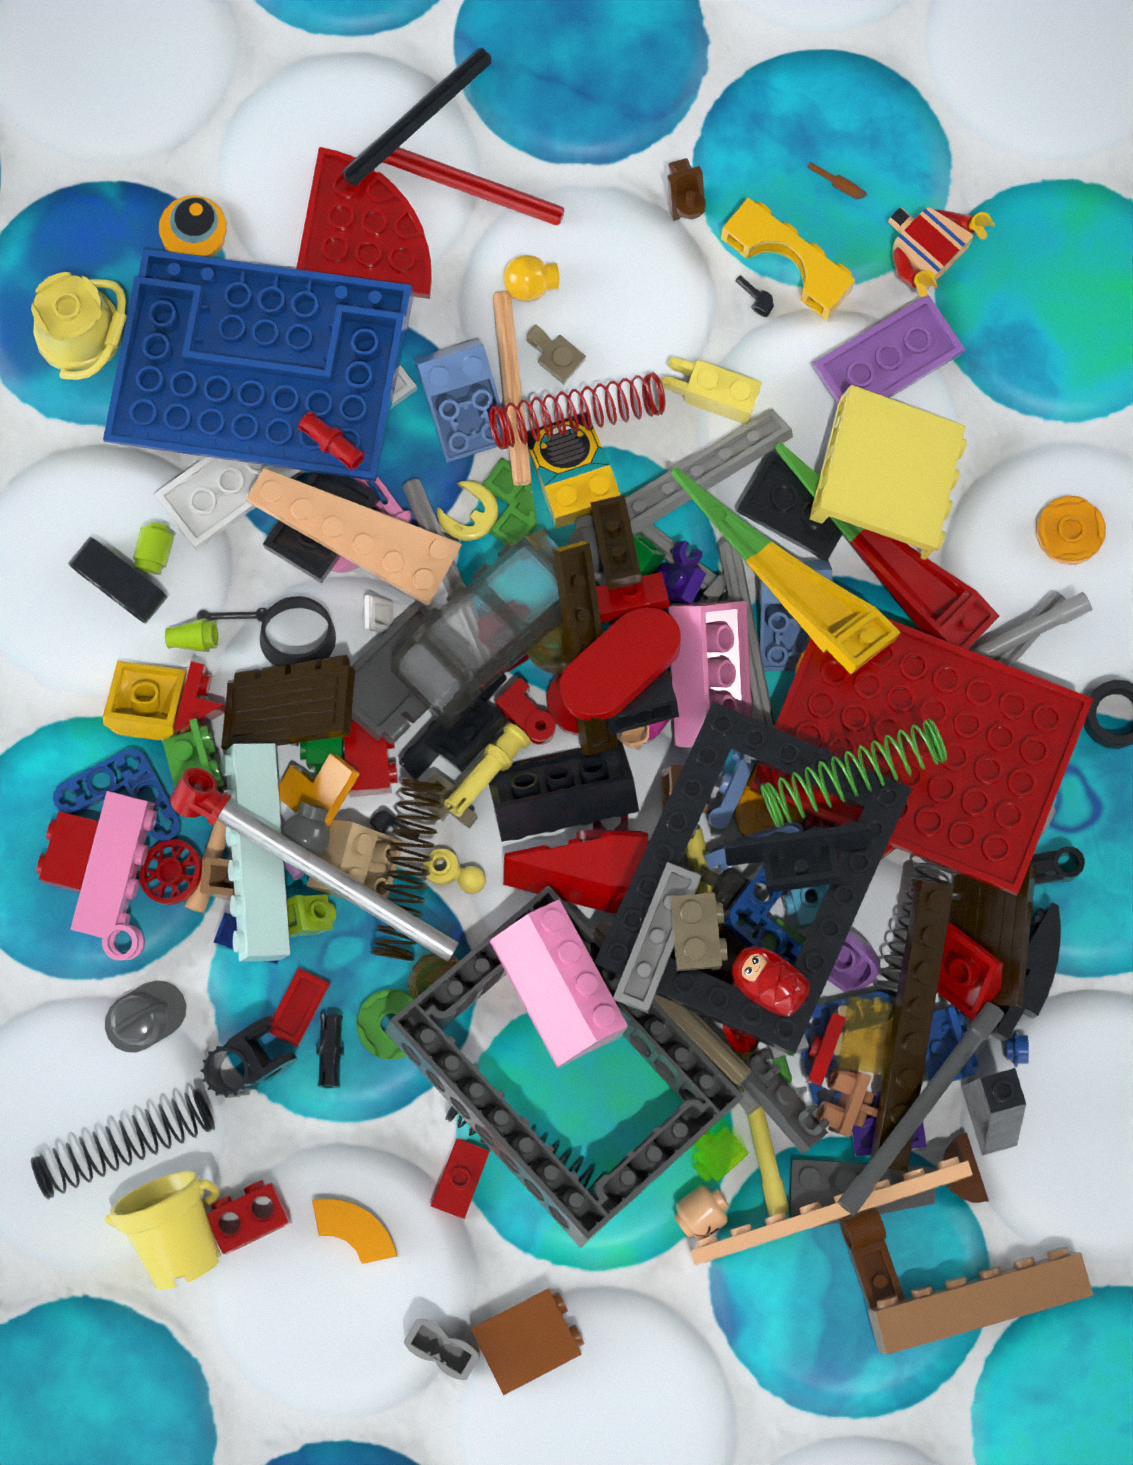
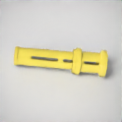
[444,723,531,817]

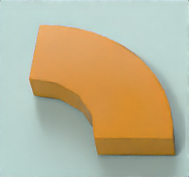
[312,1199,397,1264]

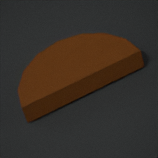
[941,1132,989,1203]

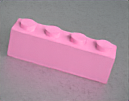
[669,601,752,747]
[490,899,628,1068]

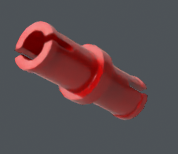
[298,411,365,471]

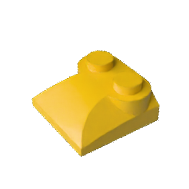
[103,661,186,740]

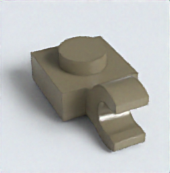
[526,325,586,385]
[414,771,478,829]

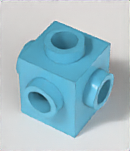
[783,885,829,930]

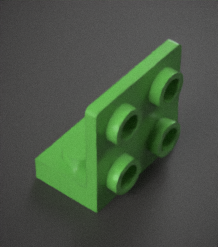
[162,718,225,792]

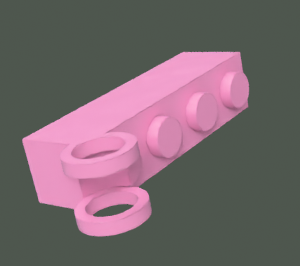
[71,791,157,960]

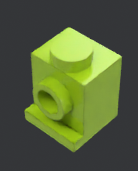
[286,894,336,937]

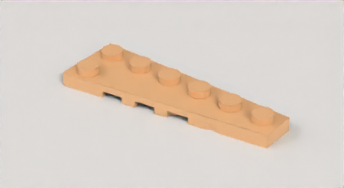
[245,468,462,605]

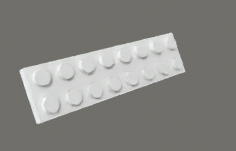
[154,365,417,551]

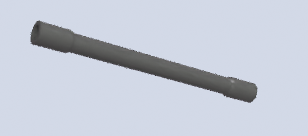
[837,1002,1004,1216]

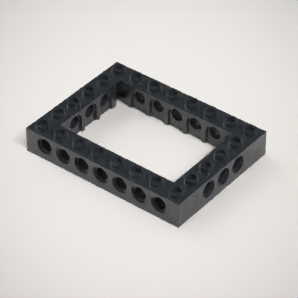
[594,701,912,1057]

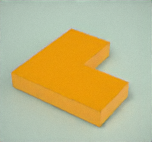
[278,753,360,828]

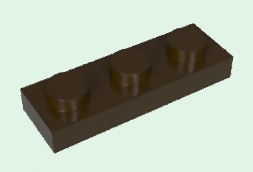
[591,495,643,590]

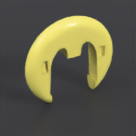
[437,481,499,541]

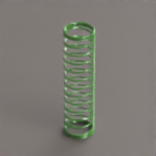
[761,718,947,828]

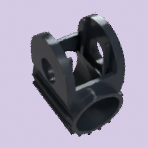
[200,1016,298,1098]

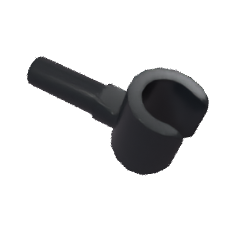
[735,275,774,317]
[370,810,420,842]

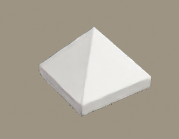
[362,595,393,634]

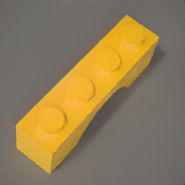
[721,197,855,321]

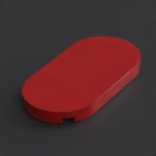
[559,607,681,721]

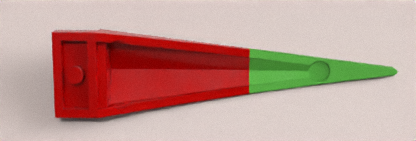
[774,443,1000,649]

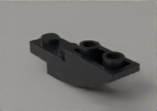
[991,902,1061,1042]

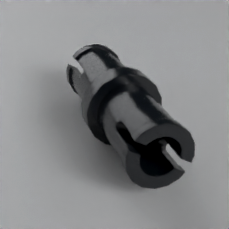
[316,1014,344,1088]

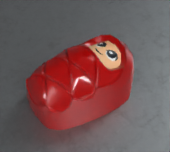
[732,946,810,1017]

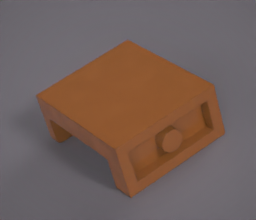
[471,1288,585,1396]

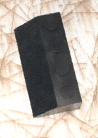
[488,739,639,842]

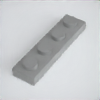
[613,862,701,1013]

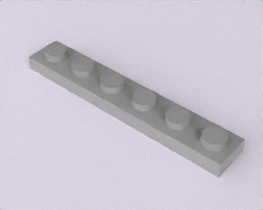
[625,408,793,533]

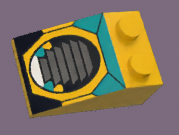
[527,412,621,529]

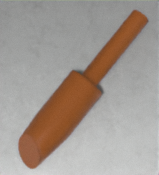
[808,162,867,199]

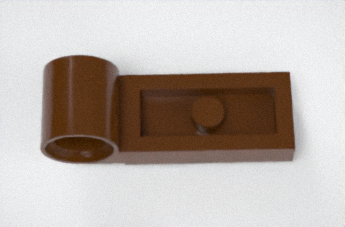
[840,1208,905,1309]

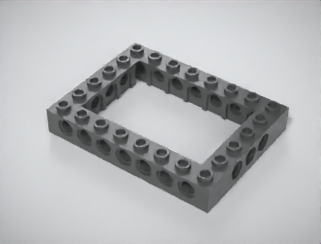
[385,885,744,1248]

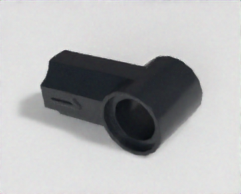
[1030,846,1085,886]

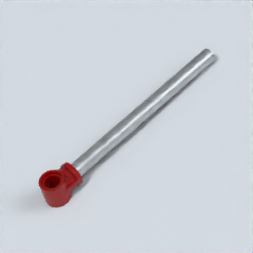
[170,767,459,961]

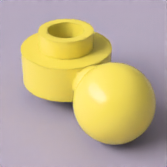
[423,849,486,894]

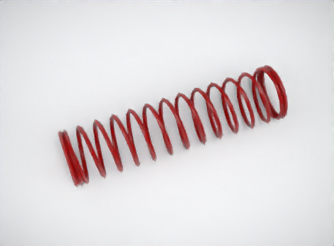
[489,372,666,450]

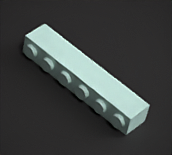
[221,743,290,962]

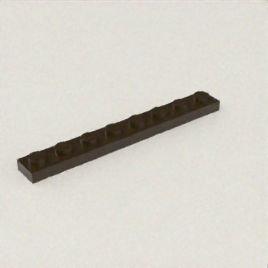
[870,880,954,1172]

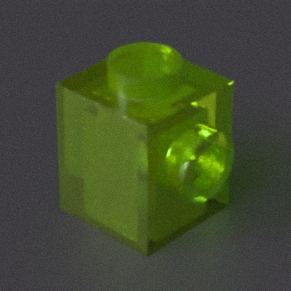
[692,1126,749,1184]

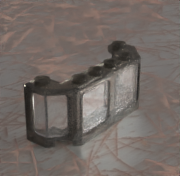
[390,528,601,730]

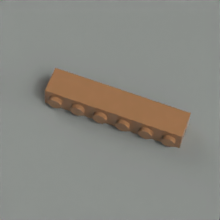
[867,1247,1093,1355]

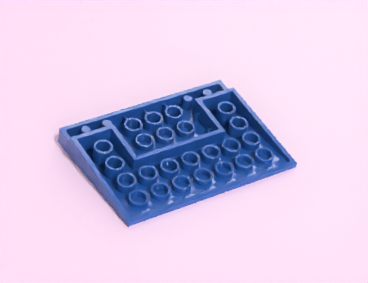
[103,248,414,481]

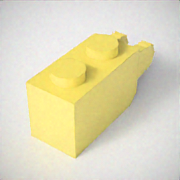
[661,357,762,425]

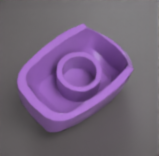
[828,930,881,992]

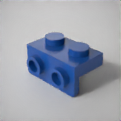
[924,1005,978,1083]

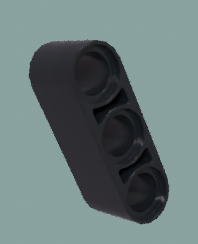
[68,537,168,624]

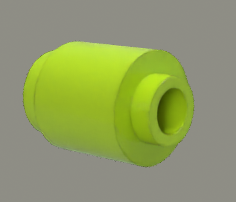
[133,522,175,575]

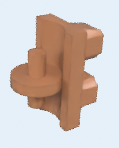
[815,1069,878,1137]

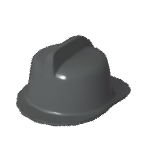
[105,981,187,1053]

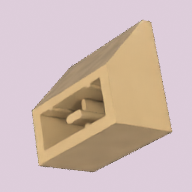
[307,819,404,900]

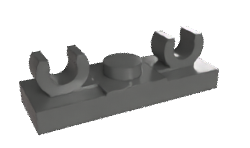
[741,1050,829,1154]

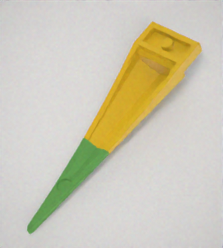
[671,467,901,674]

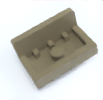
[670,893,727,971]

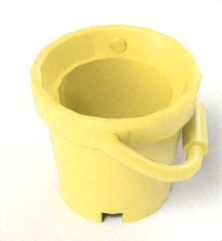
[31,272,127,380]
[104,1171,221,1290]

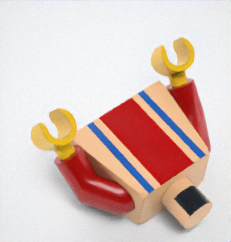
[888,207,995,297]

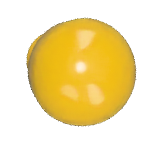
[503,254,559,302]

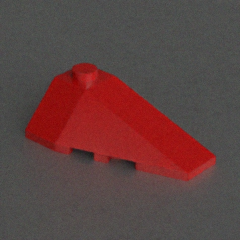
[503,831,648,913]

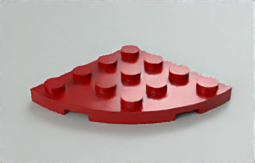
[296,147,432,299]

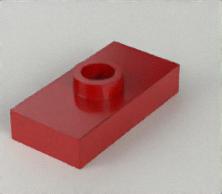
[596,572,670,623]
[805,1013,846,1088]
[431,1138,490,1219]

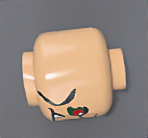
[674,1186,729,1240]

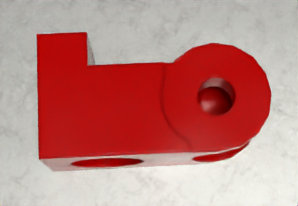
[495,677,556,745]

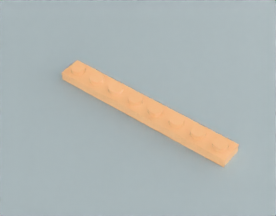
[690,1157,973,1265]

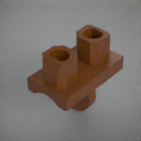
[667,158,706,221]

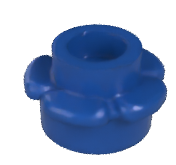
[1006,1032,1029,1067]

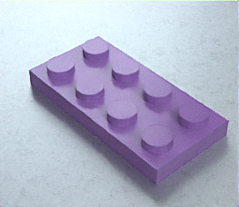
[812,294,965,405]

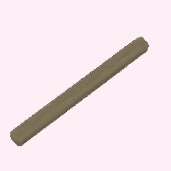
[592,922,751,1085]

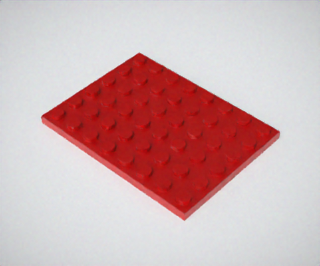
[749,618,1094,896]

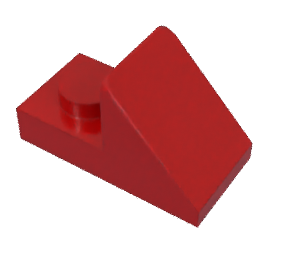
[173,661,225,735]

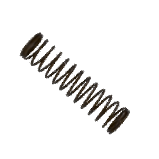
[370,779,446,961]

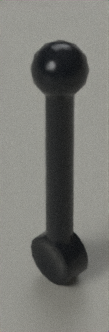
[196,608,267,622]

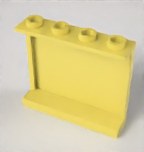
[809,385,967,560]

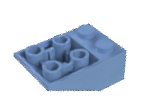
[413,339,503,463]
[759,560,833,671]

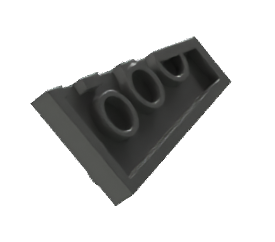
[789,1160,936,1227]

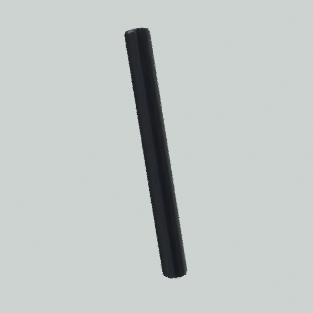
[342,48,492,186]

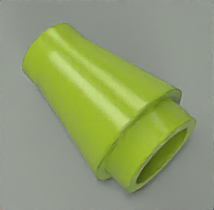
[165,618,219,652]

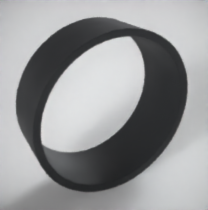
[260,596,336,666]

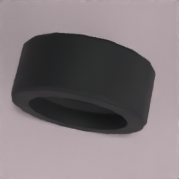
[1084,680,1133,749]

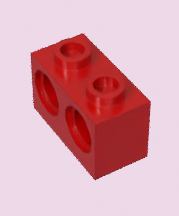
[206,1180,292,1255]

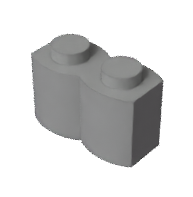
[403,1319,480,1380]

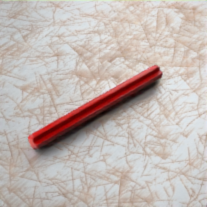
[382,147,564,226]

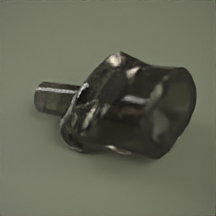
[697,865,762,919]

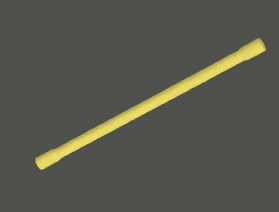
[685,829,790,1217]

